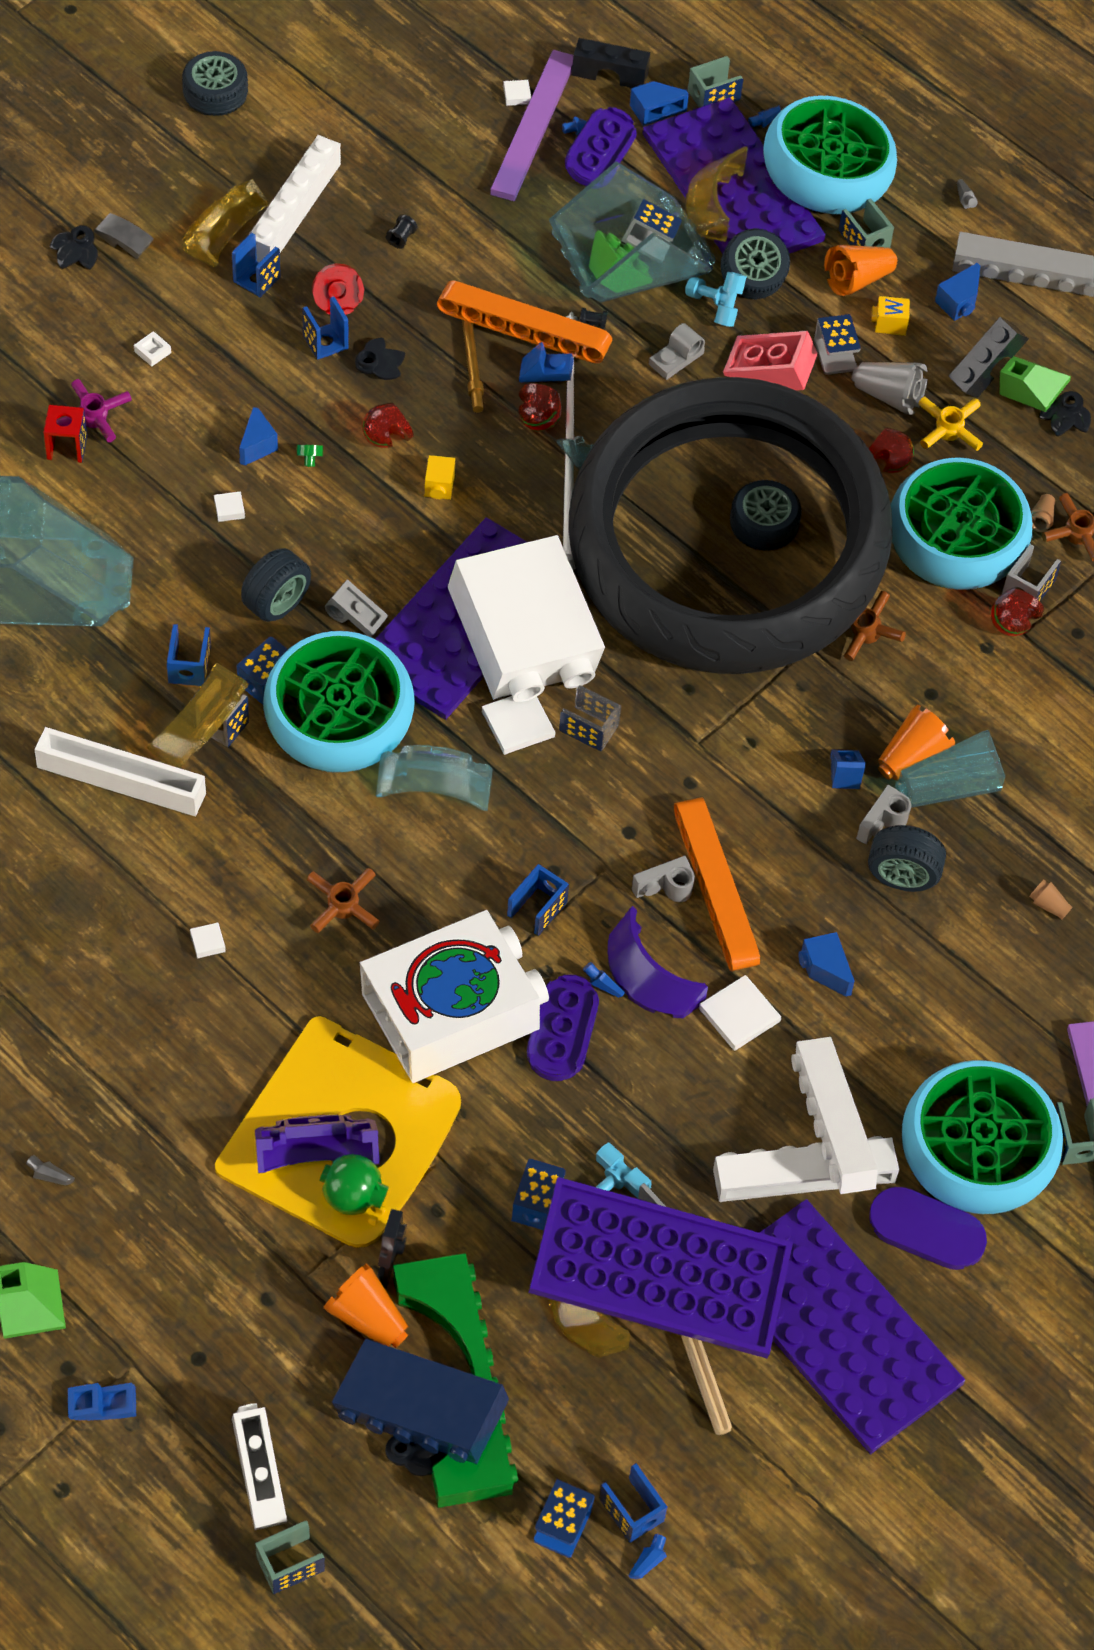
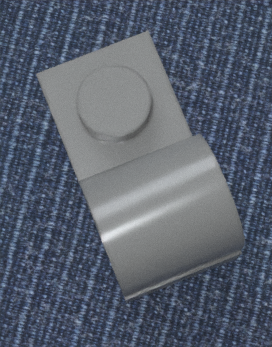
[649,323,705,380]
[325,579,388,637]
[857,785,911,844]
[632,856,695,902]

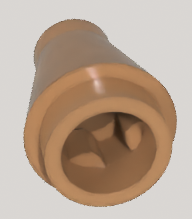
[1031,494,1055,532]
[1029,879,1073,920]

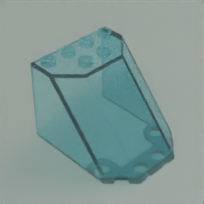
[549,161,716,303]
[0,476,134,626]

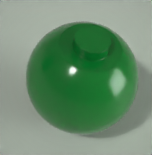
[319,1154,389,1215]

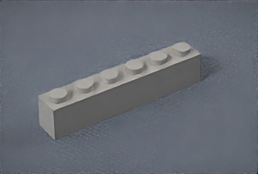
[952,232,1094,297]

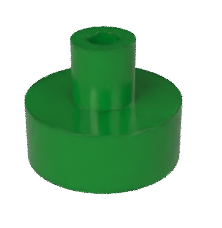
[296,445,323,467]

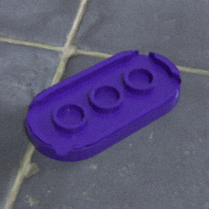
[565,107,636,187]
[527,974,599,1081]
[869,1187,987,1270]

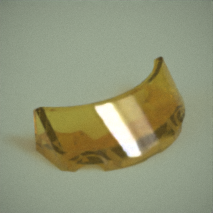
[685,146,748,242]
[182,180,270,268]
[147,663,249,768]
[548,1298,630,1358]

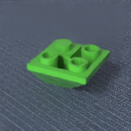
[589,230,652,291]
[1000,356,1071,412]
[0,1262,66,1339]

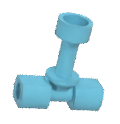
[685,272,747,327]
[596,1143,651,1198]

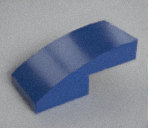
[68,1383,136,1420]

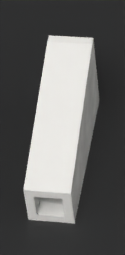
[232,1403,287,1530]

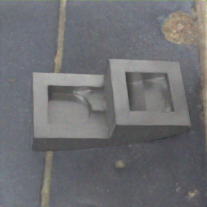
[94,213,154,259]

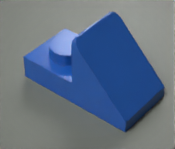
[519,342,574,382]

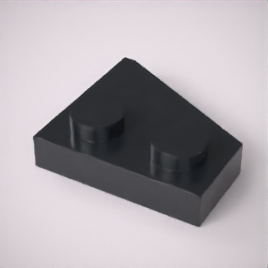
[377,1209,407,1289]

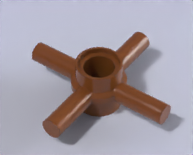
[1042,493,1094,562]
[844,591,906,661]
[307,868,380,933]

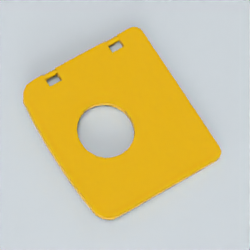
[215,1016,461,1247]

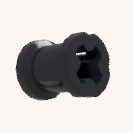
[385,214,417,249]
[579,307,608,330]

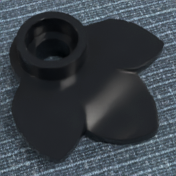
[50,225,98,270]
[355,338,405,380]
[1040,391,1091,437]
[385,1436,440,1476]

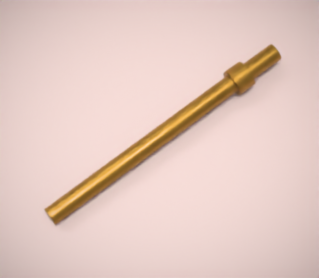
[462,320,484,413]

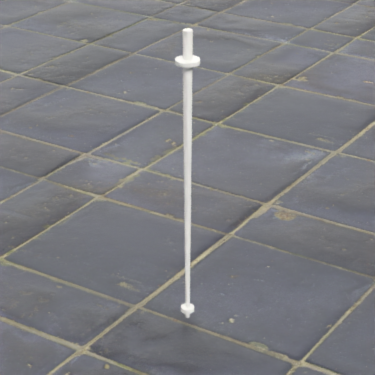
[563,312,579,570]

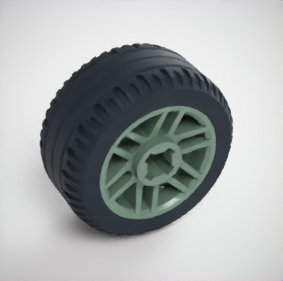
[182,51,248,116]
[721,228,790,299]
[730,480,802,551]
[241,548,311,622]
[868,825,946,892]

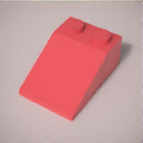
[723,331,818,391]

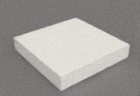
[482,696,555,755]
[699,975,781,1051]

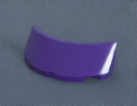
[607,906,708,1018]
[255,1115,379,1173]

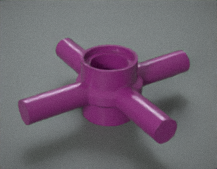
[56,379,132,442]

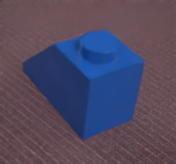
[630,81,689,126]
[935,263,980,321]
[798,932,855,996]

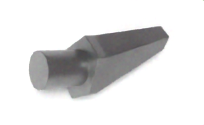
[957,179,978,209]
[26,1155,75,1185]

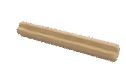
[681,1335,732,1435]

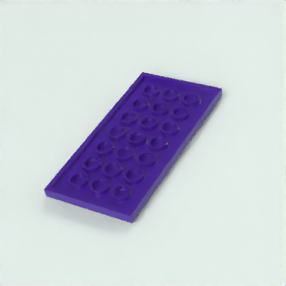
[643,97,825,265]
[376,517,527,720]
[528,1177,793,1359]
[760,1199,965,1455]

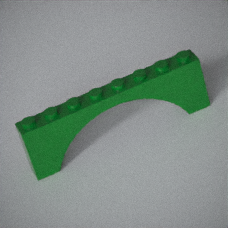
[393,1253,518,1508]

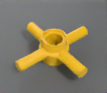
[918,396,983,451]

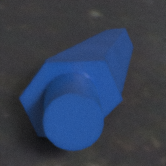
[748,106,781,127]
[562,117,587,135]
[583,962,625,998]
[628,1534,667,1579]

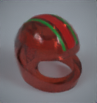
[518,383,562,432]
[362,402,414,448]
[869,427,914,473]
[990,588,1044,637]

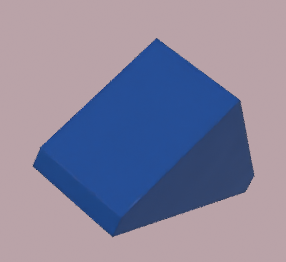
[239,407,278,465]
[831,749,865,789]

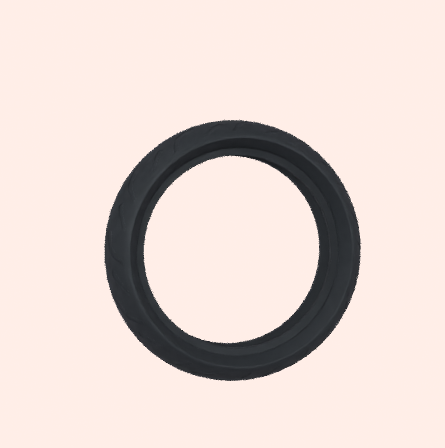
[568,377,892,674]

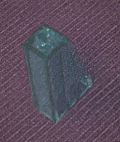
[895,730,1005,808]

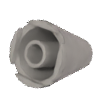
[852,362,927,415]

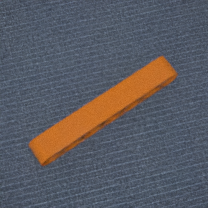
[437,281,612,364]
[674,797,760,971]

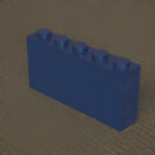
[332,1339,509,1464]

